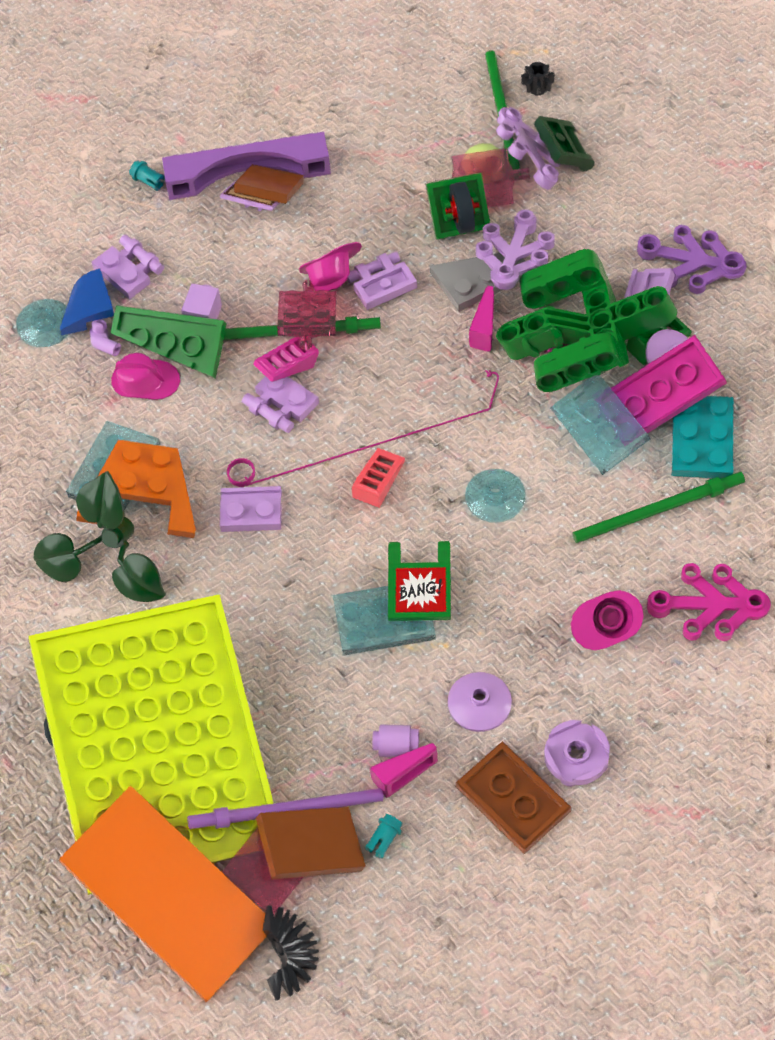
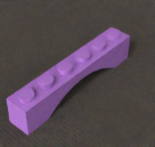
[162,132,331,200]

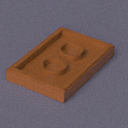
[455,741,572,854]
[256,807,366,879]

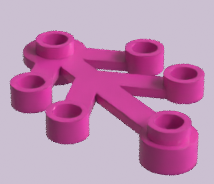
[647,563,771,641]

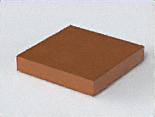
[234,164,304,204]

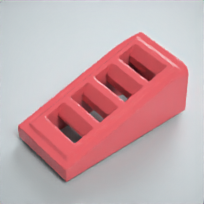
[352,448,405,508]

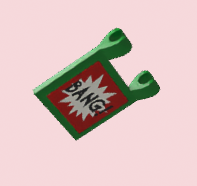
[388,541,451,621]

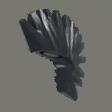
[262,906,319,1001]

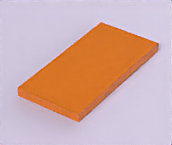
[58,785,267,1002]

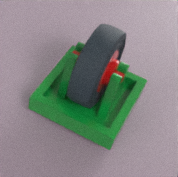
[425,172,490,239]

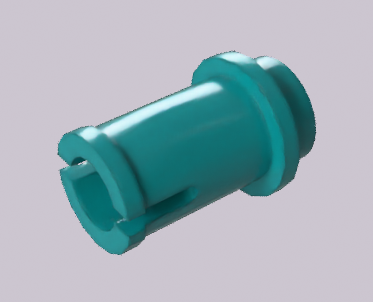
[129,160,165,191]
[365,814,403,859]

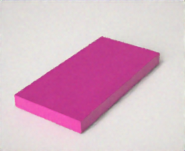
[594,335,727,447]

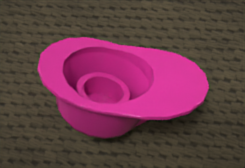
[298,242,362,294]
[111,352,180,400]
[570,590,644,650]

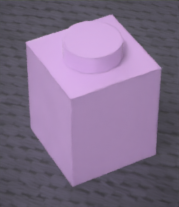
[181,283,222,319]

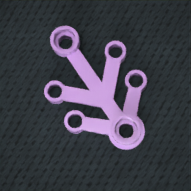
[496,107,561,190]
[476,210,555,290]

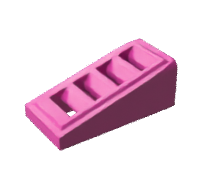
[469,285,494,352]
[253,335,319,382]
[370,743,438,798]

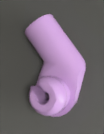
[90,319,121,356]

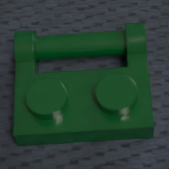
[533,116,595,172]

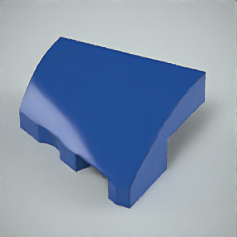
[60,268,114,335]

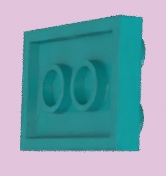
[671,396,734,479]

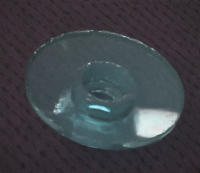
[16,299,68,347]
[465,469,526,523]

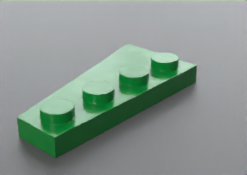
[111,305,227,379]

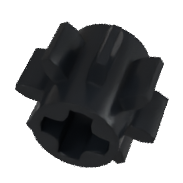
[521,62,555,96]

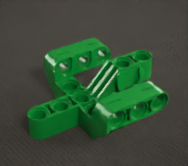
[496,249,677,392]

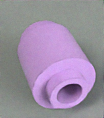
[373,724,419,757]

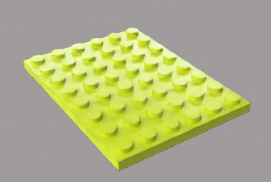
[28,594,274,895]

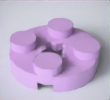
[544,720,610,787]

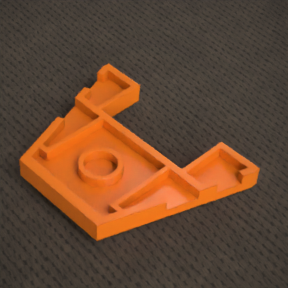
[76,439,196,538]

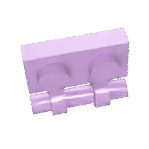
[92,235,164,300]
[347,251,417,310]
[242,376,319,433]

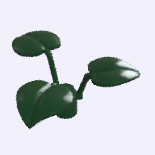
[34,471,166,602]

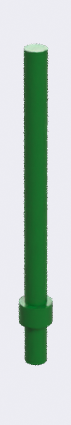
[485,50,521,178]
[224,316,381,340]
[572,471,745,543]

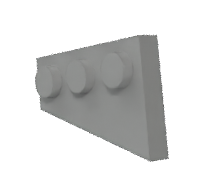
[430,253,525,312]

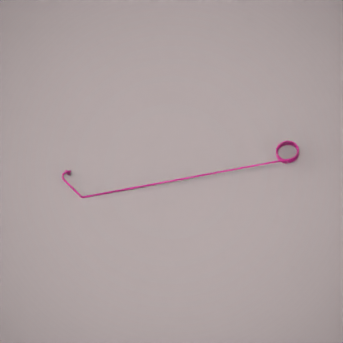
[227,370,499,487]

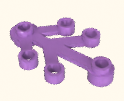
[637,225,746,294]

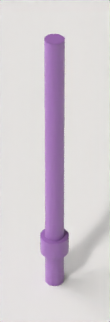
[187,788,383,829]

